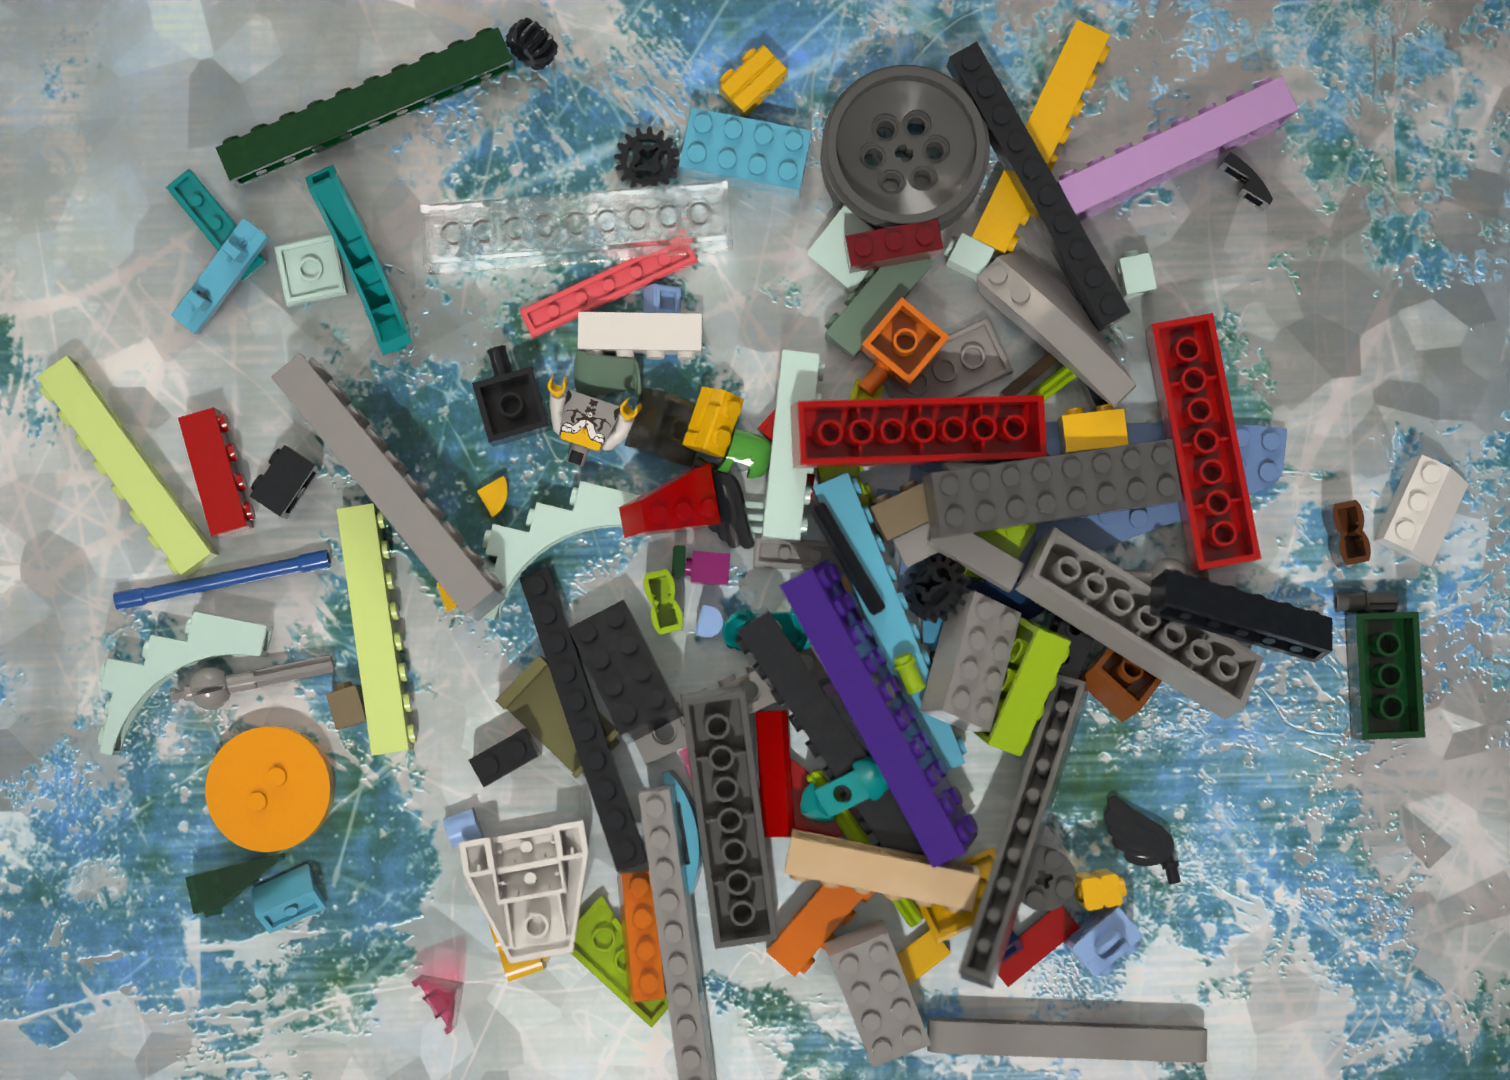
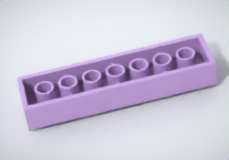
[1057,76,1299,222]

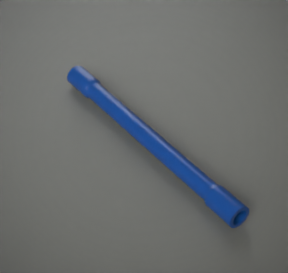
[113,549,331,611]

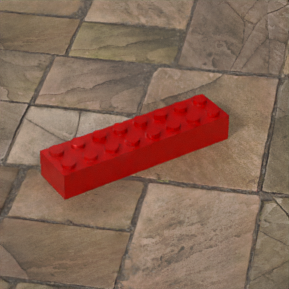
[1145,313,1262,573]
[790,395,1047,468]

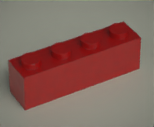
[178,407,256,538]

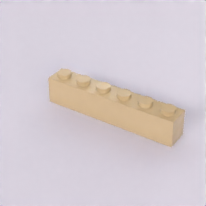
[784,829,980,913]

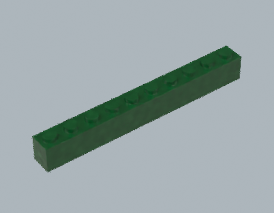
[215,27,516,188]

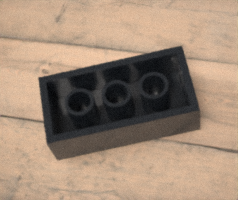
[568,599,683,745]

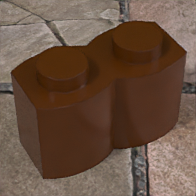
[1323,500,1371,567]

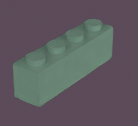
[824,259,933,361]

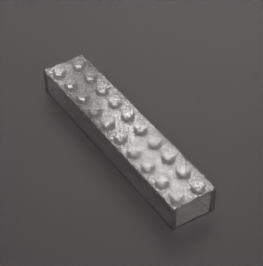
[420,180,733,275]

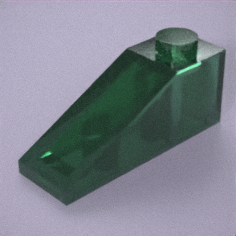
[185,853,285,918]

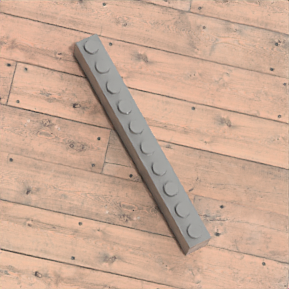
[638,784,716,1080]

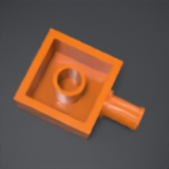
[857,297,950,397]

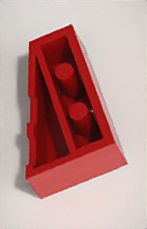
[619,463,721,538]

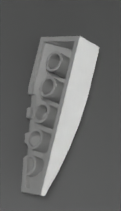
[976,249,1136,408]

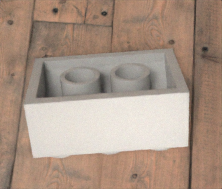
[1373,454,1469,567]

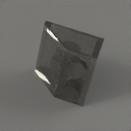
[624,387,697,468]

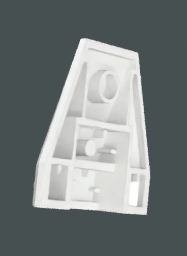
[459,820,589,963]

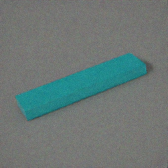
[166,168,268,282]

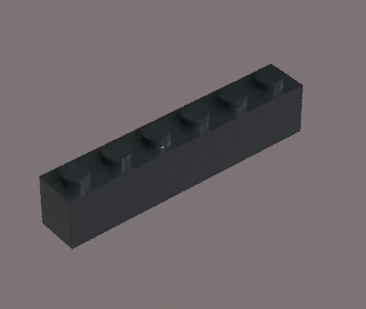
[1150,568,1332,663]

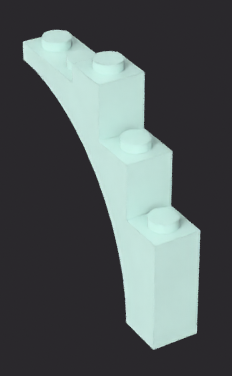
[482,481,640,621]
[98,611,274,755]

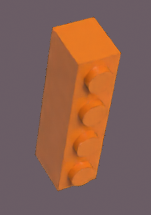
[617,871,665,1003]
[766,884,875,977]

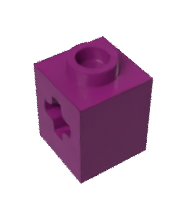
[685,551,730,586]

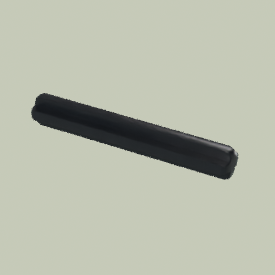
[810,502,886,615]

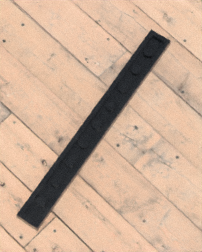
[519,567,648,872]

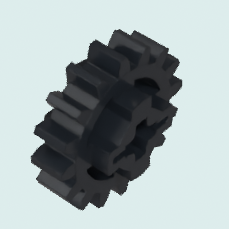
[614,127,680,195]
[905,555,970,624]

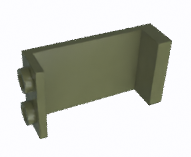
[495,655,620,779]

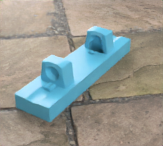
[171,218,271,335]

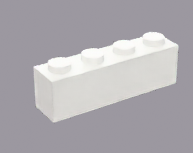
[578,312,703,360]

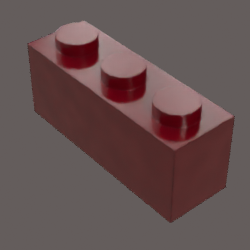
[844,219,943,273]

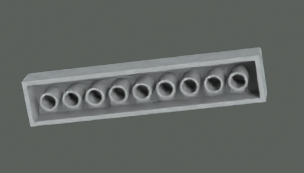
[271,353,506,622]

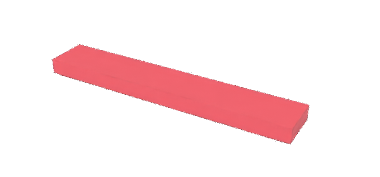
[519,233,698,339]

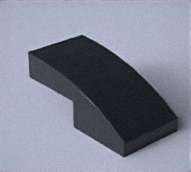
[1218,152,1273,211]

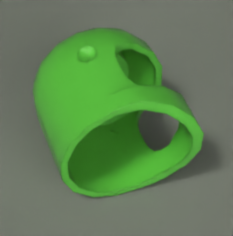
[717,428,771,479]

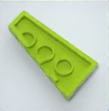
[570,895,668,1028]

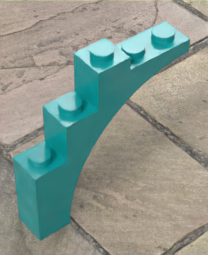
[305,165,412,356]

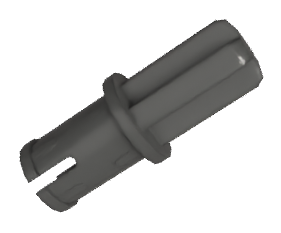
[1333,590,1399,613]

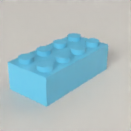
[679,107,812,199]

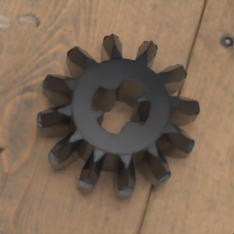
[505,17,558,71]

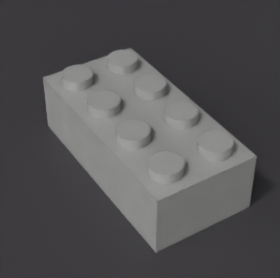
[920,591,1021,732]
[824,920,931,1068]

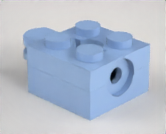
[1063,905,1144,978]

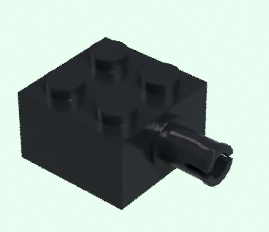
[472,345,552,447]

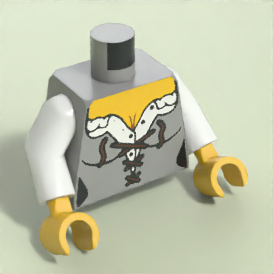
[548,374,642,467]

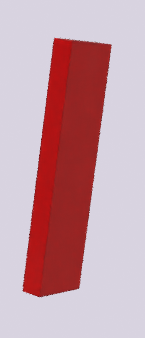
[755,710,794,838]

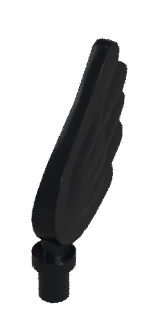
[693,456,755,549]
[1103,795,1181,884]

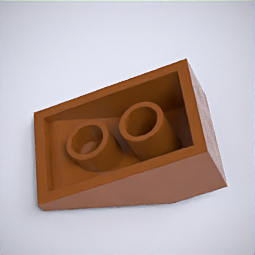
[1078,646,1162,722]

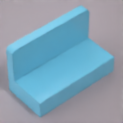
[252,864,326,934]

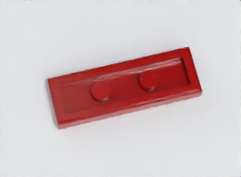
[998,906,1080,987]

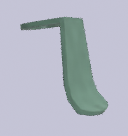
[574,351,641,398]

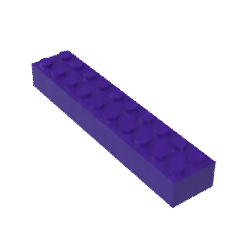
[780,558,978,868]

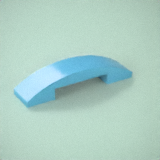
[663,770,703,896]

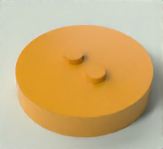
[205,726,335,852]

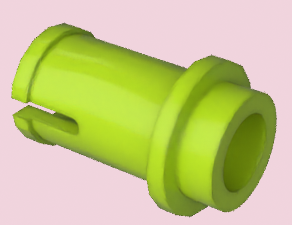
[893,652,926,695]

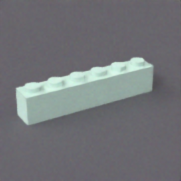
[762,350,825,542]

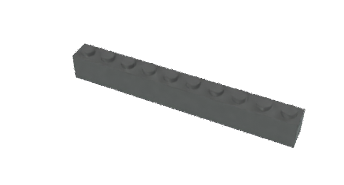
[958,674,1088,989]

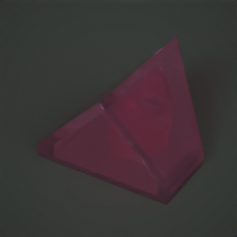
[411,974,465,1035]

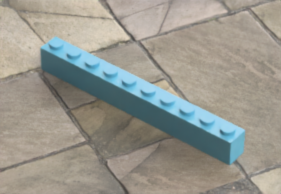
[812,473,967,771]

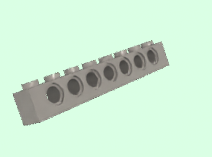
[634,645,828,765]

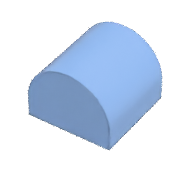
[695,605,724,638]
[443,808,484,848]

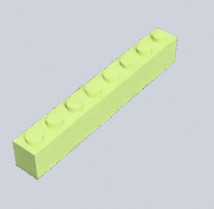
[37,355,218,577]
[337,503,417,756]

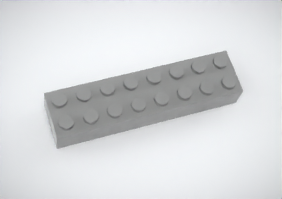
[1015,527,1264,720]

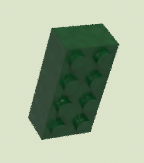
[1346,612,1426,740]

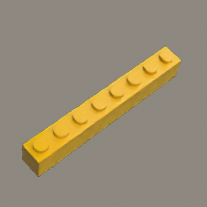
[972,19,1111,257]

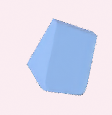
[643,284,681,313]

